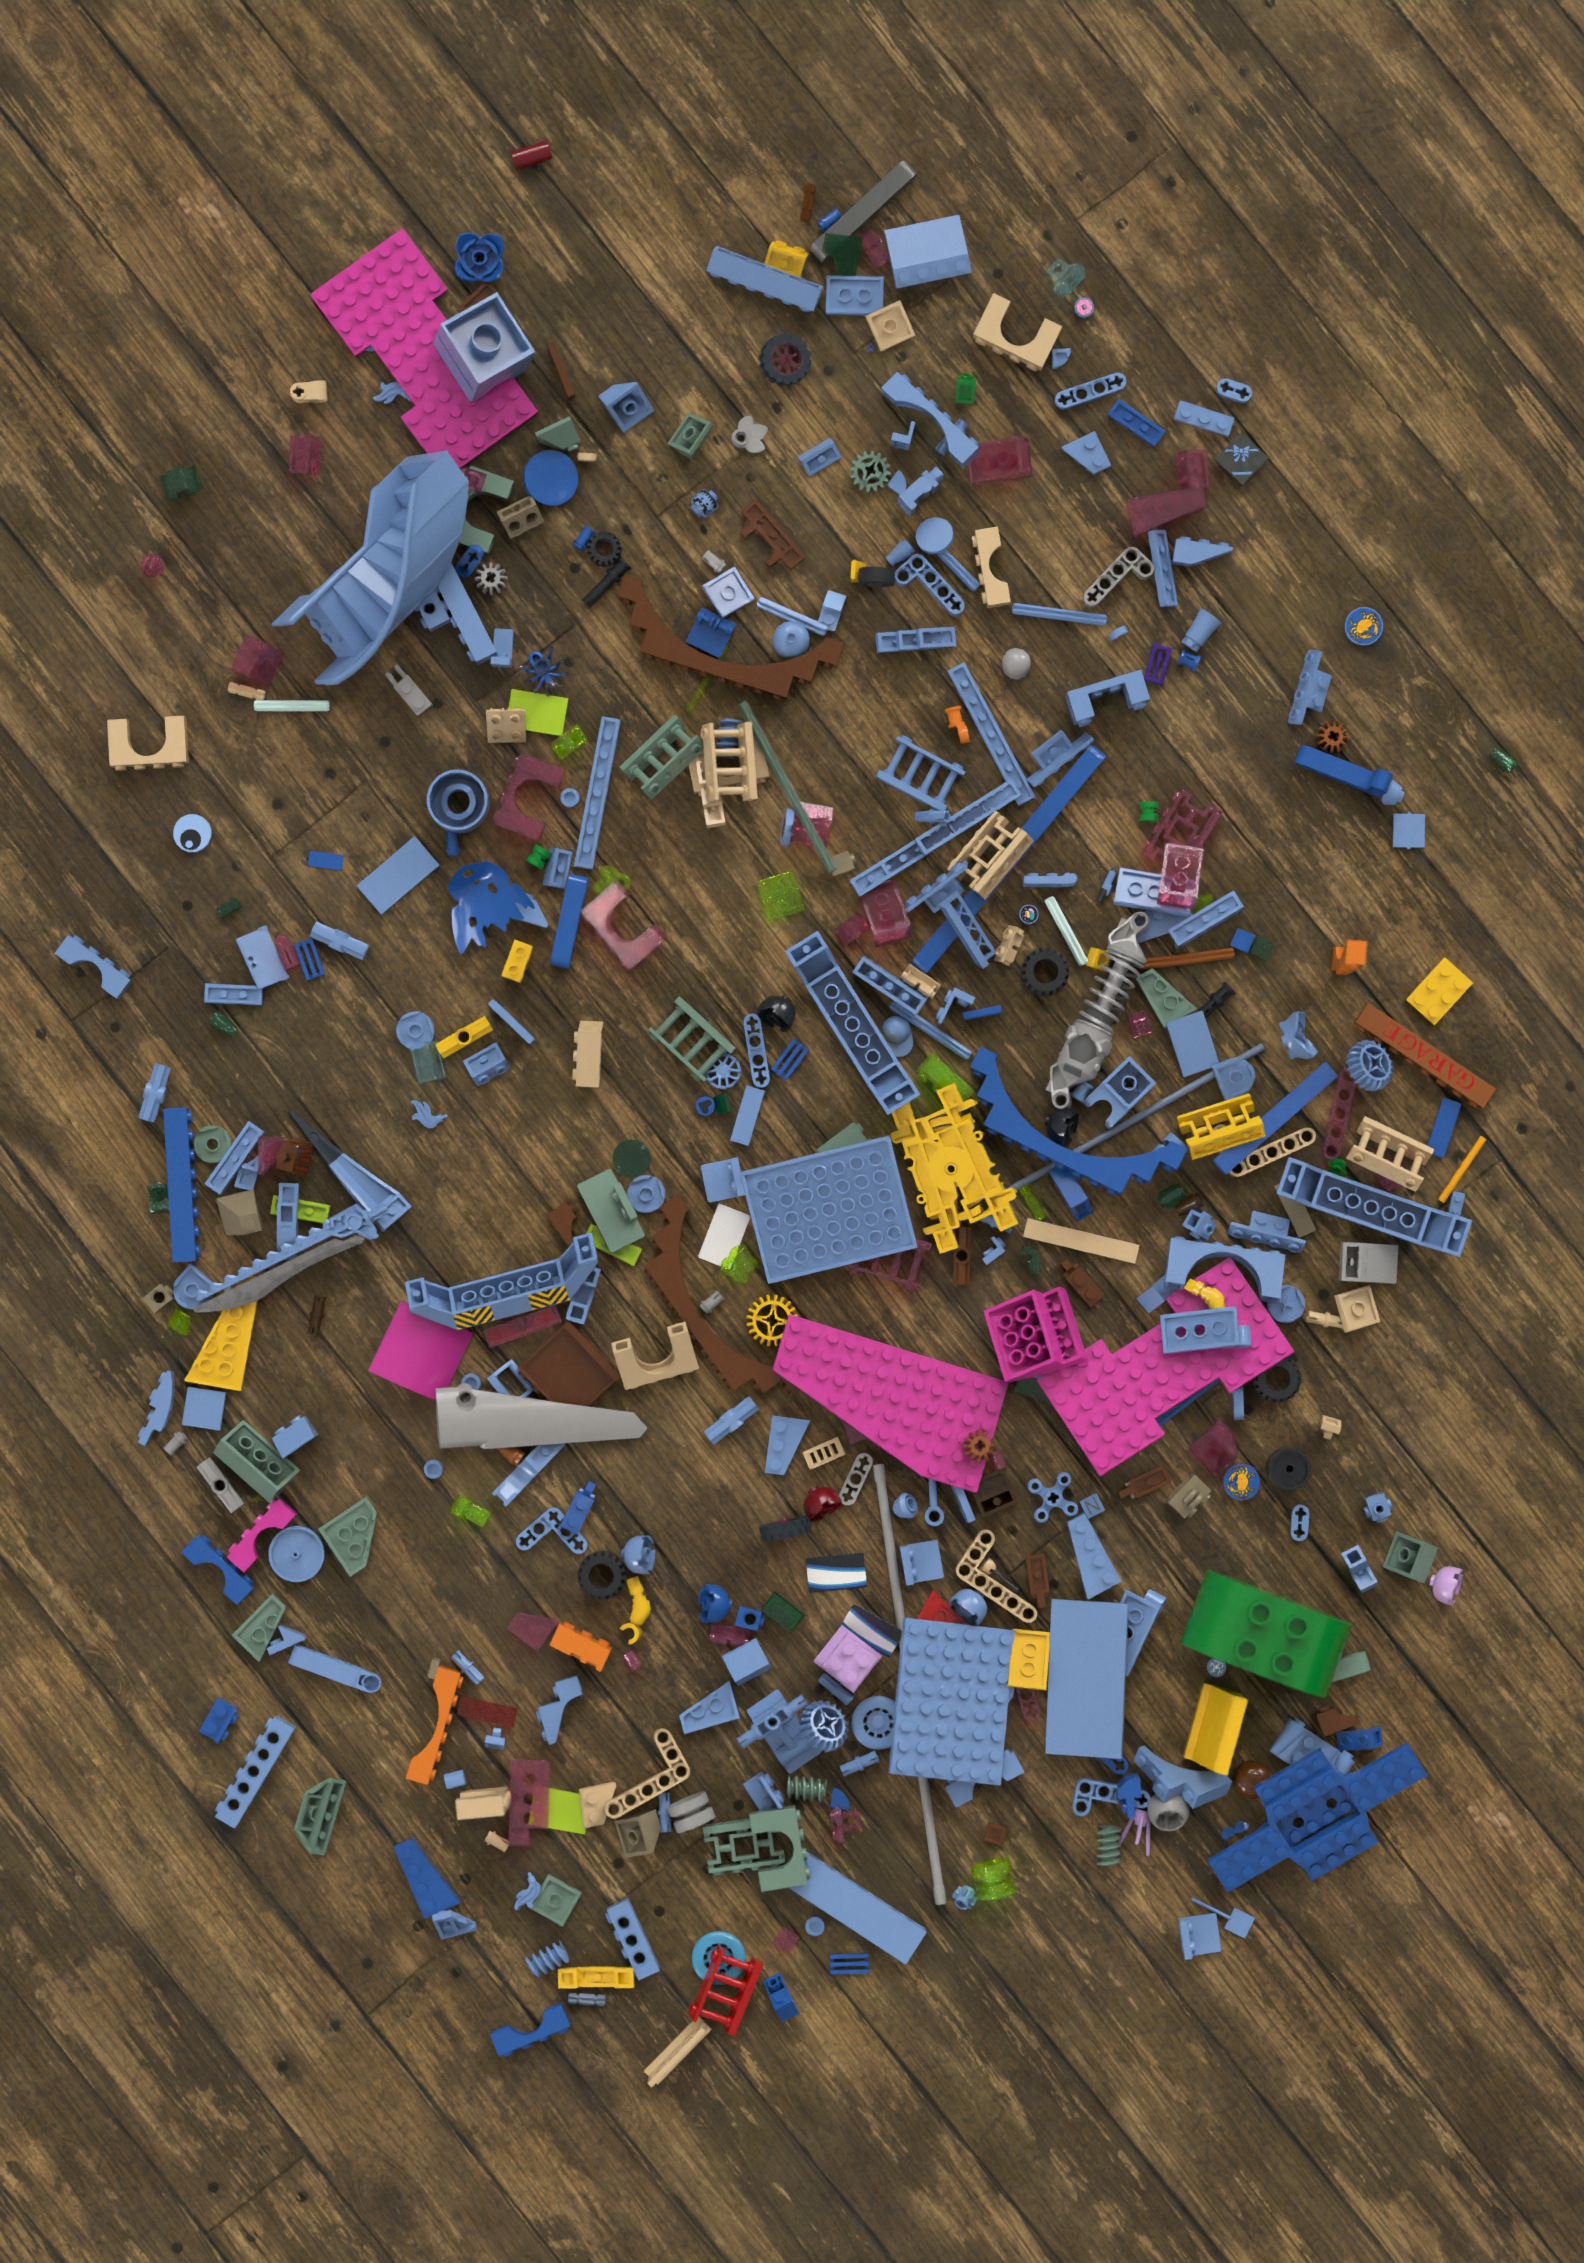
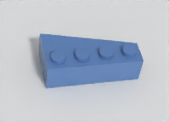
[1066,1512,1121,1600]

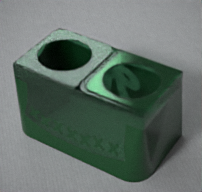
[762,1591,805,1633]

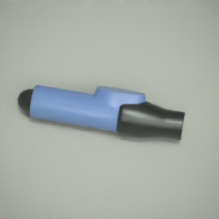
[1096,868,1116,904]

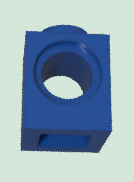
[735,1605,765,1631]

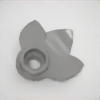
[732,415,768,453]

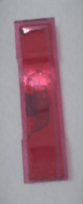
[483,1304,562,1348]

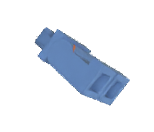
[897,467,944,517]

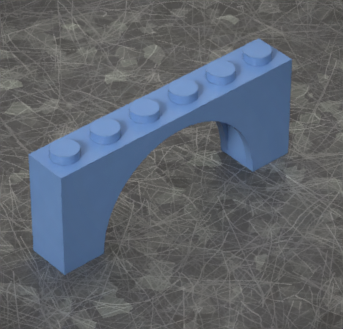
[1164,1236,1285,1304]

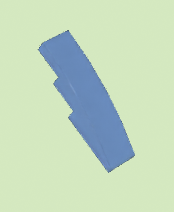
[875,627,956,653]

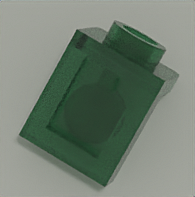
[1249,935,1273,961]
[1018,1246,1041,1273]

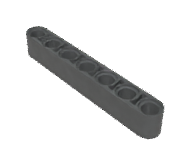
[809,160,918,263]

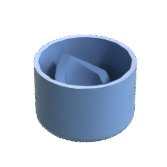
[427,770,490,833]

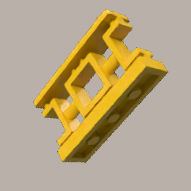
[1177,1093,1266,1160]

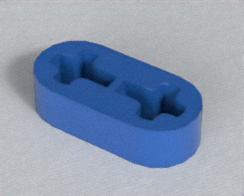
[455,545,484,577]
[1099,1757,1128,1774]

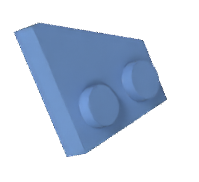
[432,1910,477,1940]

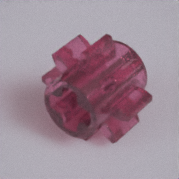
[140,554,165,578]

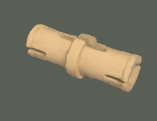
[1306,1311,1344,1329]

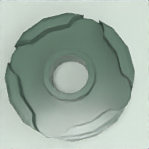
[193,1125,232,1163]

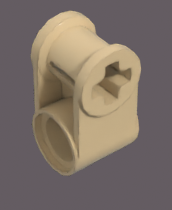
[290,380,328,403]

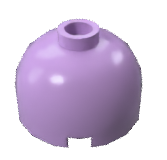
[1430,1566,1463,1606]

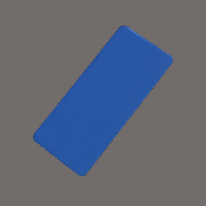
[308,851,344,870]

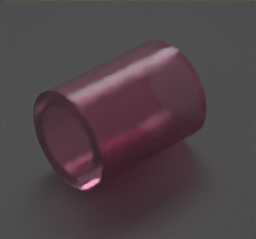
[988,1450,1007,1471]
[622,1650,643,1671]

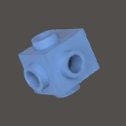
[1182,1209,1217,1240]
[1363,1492,1393,1523]

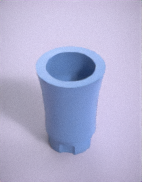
[1182,608,1222,653]

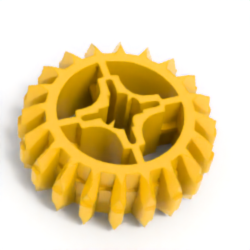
[746,1295,798,1346]

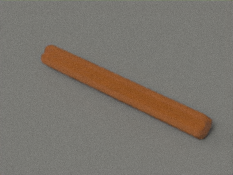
[1141,948,1235,970]

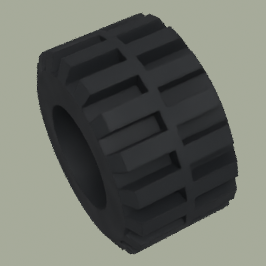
[1021,947,1070,997]
[1252,1357,1302,1403]
[577,1551,626,1600]

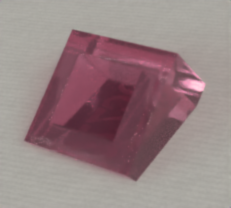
[1128,1010,1153,1038]

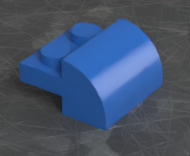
[1116,1773,1142,1818]

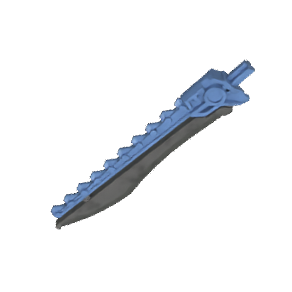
[194,1203,389,1312]

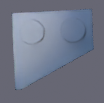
[1061,431,1111,475]

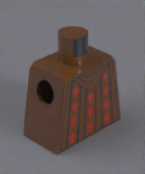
[276,1139,314,1178]

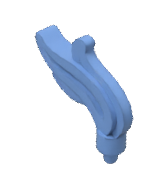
[373,381,411,404]
[411,1100,448,1128]
[515,1872,541,1911]

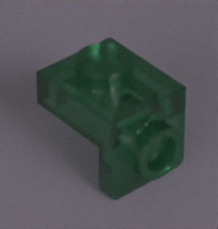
[147,1182,170,1214]

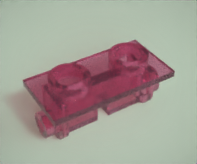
[709,1623,750,1646]

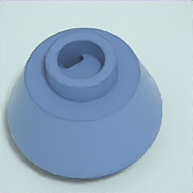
[1381,780,1405,805]
[893,1493,918,1518]

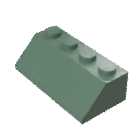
[213,1420,300,1503]

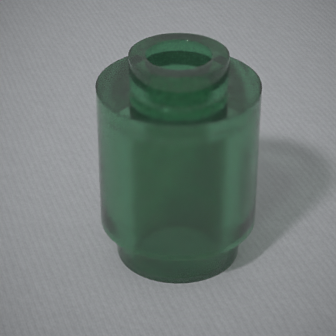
[1157,1183,1187,1209]

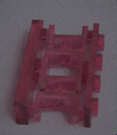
[1142,789,1223,878]

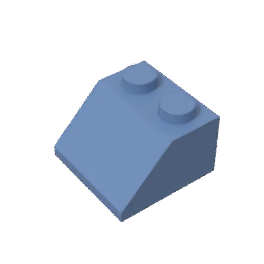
[272,1415,319,1458]

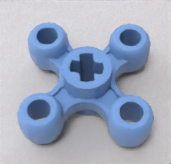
[1027,1472,1078,1523]

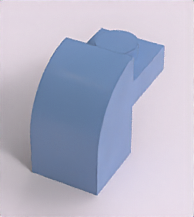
[1341,1545,1379,1593]

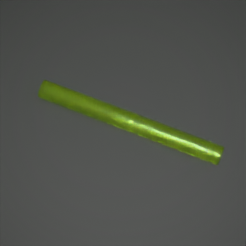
[685,646,730,714]

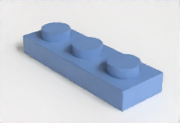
[1174,400,1234,437]

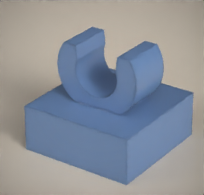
[485,1728,505,1750]

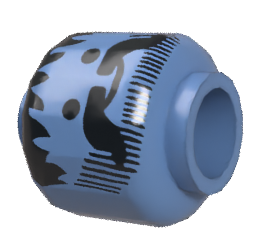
[690,489,719,518]

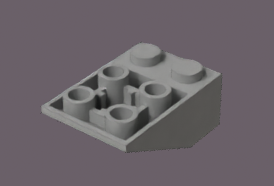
[1339,1242,1398,1284]

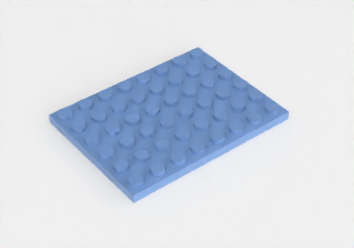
[740,1135,918,1284]
[889,1618,1015,1785]

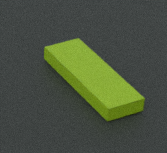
[270,1195,331,1223]
[586,1224,643,1266]

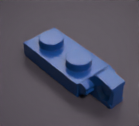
[559,1481,596,1535]

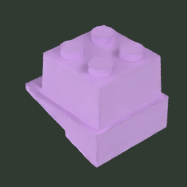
[813,1625,882,1693]

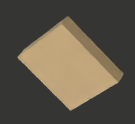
[865,300,916,351]
[1334,1285,1380,1333]

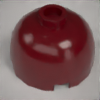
[803,1486,842,1523]

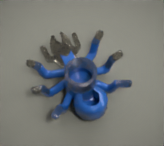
[518,646,569,697]

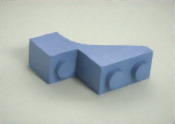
[536,1674,583,1745]

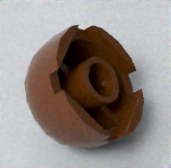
[1232,1760,1271,1799]

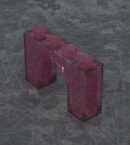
[493,753,566,842]
[581,880,668,970]

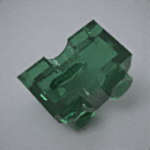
[159,466,202,501]

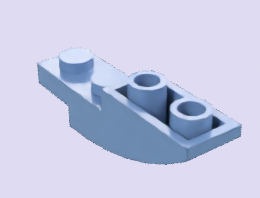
[277,1183,299,1260]
[138,1370,175,1446]

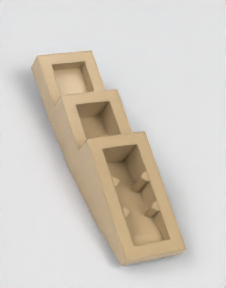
[695,750,726,828]

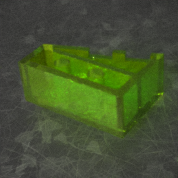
[916,1052,975,1102]

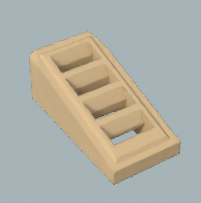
[803,1437,845,1470]

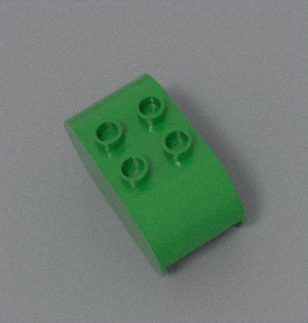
[1180,1569,1353,1698]

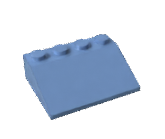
[884,215,972,288]

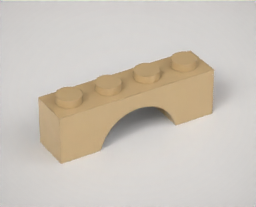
[972,526,1011,608]

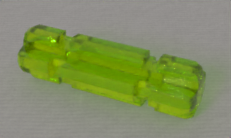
[1019,1185,1046,1221]

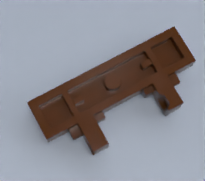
[740,499,805,570]

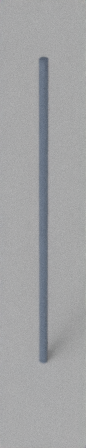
[1005,1043,1265,1190]

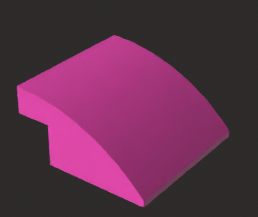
[983,1286,1088,1382]
[368,1301,474,1401]

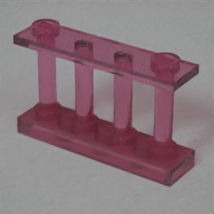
[845,1239,932,1290]

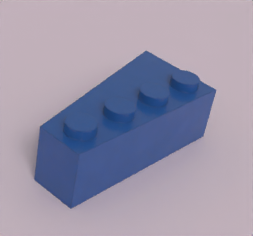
[394,1837,461,1919]

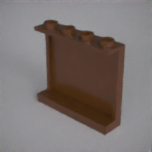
[518,1320,621,1406]

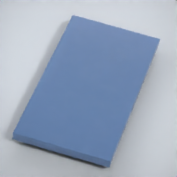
[1045,1599,1129,1759]

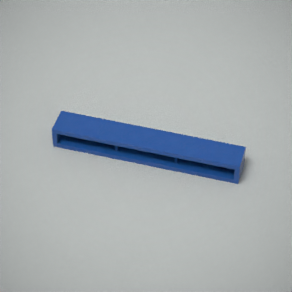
[163,1107,201,1262]

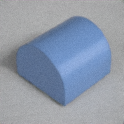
[444,1770,467,1789]

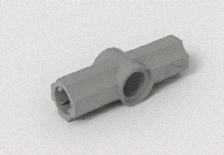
[196,1457,244,1513]

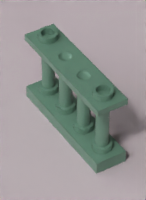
[619,714,704,800]
[648,996,736,1082]

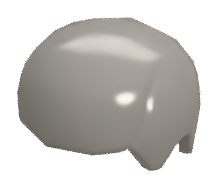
[1002,648,1031,680]

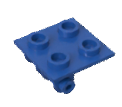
[685,608,736,658]

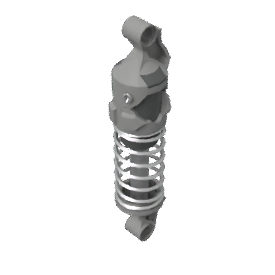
[1046,912,1151,1109]

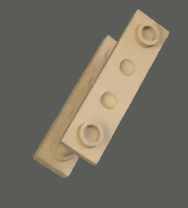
[701,722,758,802]
[1346,1116,1434,1192]

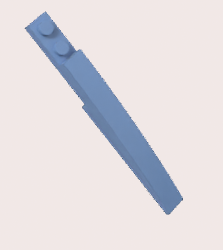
[849,779,1022,897]

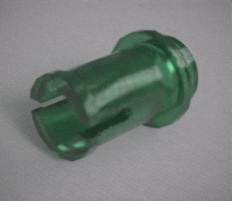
[216,897,242,919]

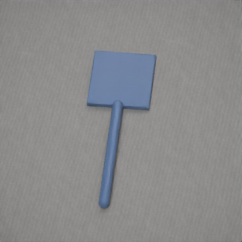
[1191,1898,1255,1939]

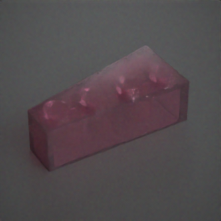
[1126,486,1206,540]

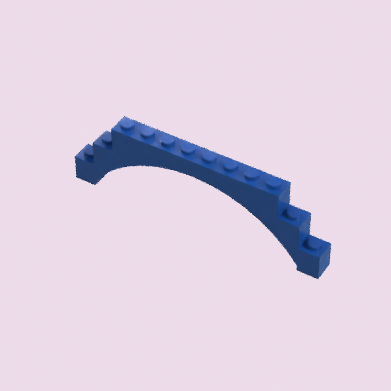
[970,1046,1188,1196]

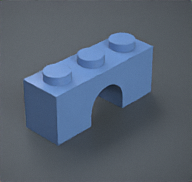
[565,1267,602,1325]

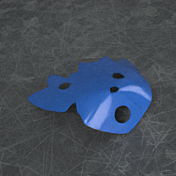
[448,861,535,954]

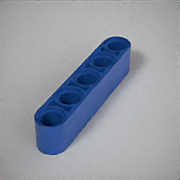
[550,874,589,969]

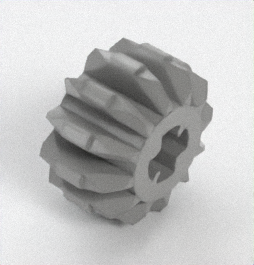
[475,562,508,595]

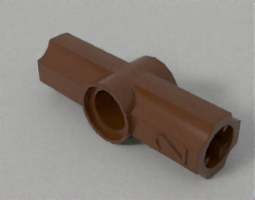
[953,1227,971,1285]

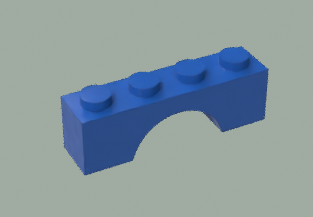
[181,1534,255,1605]
[490,2002,571,2057]

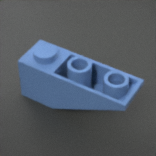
[1171,536,1233,567]

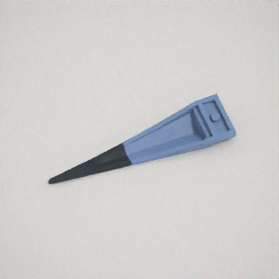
[289,1111,412,1232]

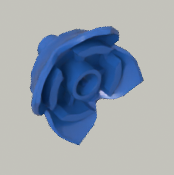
[455,233,504,282]

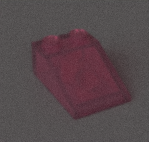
[969,435,1032,484]
[1157,843,1204,909]
[860,879,912,948]

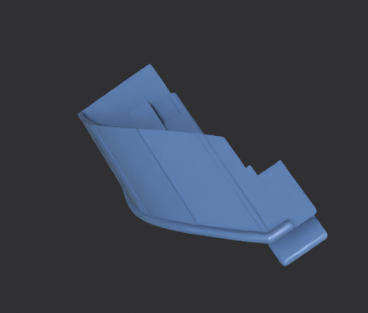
[271,451,469,686]

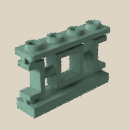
[703,1818,785,1876]

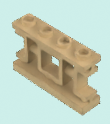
[947,811,1034,900]

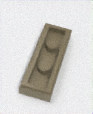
[1274,1184,1316,1238]

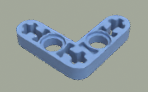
[516,1507,588,1554]

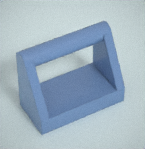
[487,1359,534,1397]

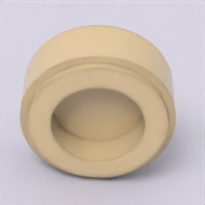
[577,453,597,462]

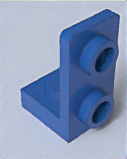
[1336,1726,1383,1751]

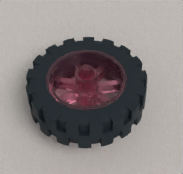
[759,333,811,386]
[759,1515,812,1542]

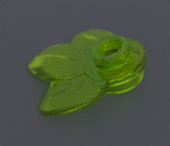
[593,866,631,904]
[721,1245,758,1283]

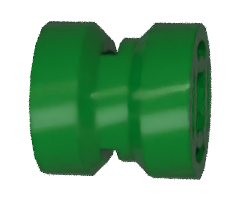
[1139,801,1158,822]
[526,844,551,870]

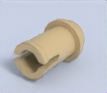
[484,1831,510,1852]

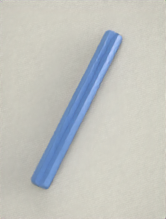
[1012,603,1107,626]
[889,1000,972,1060]

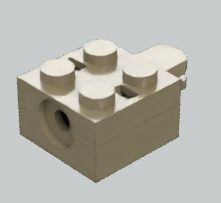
[1165,1473,1212,1518]

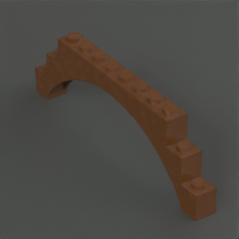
[618,574,844,701]
[644,1194,801,1395]

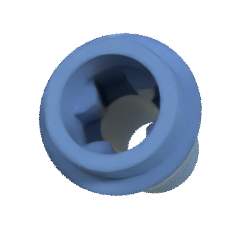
[886,539,915,566]

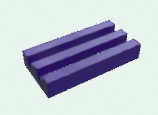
[1144,643,1172,686]

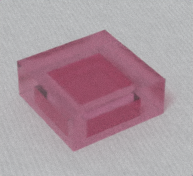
[773,1926,800,1953]

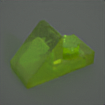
[551,724,588,759]

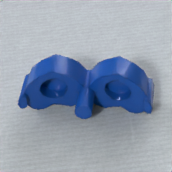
[1221,1821,1249,1839]

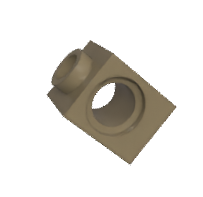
[831,851,857,878]
[142,1284,175,1313]

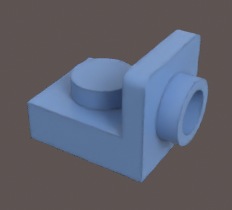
[982,1236,1006,1265]

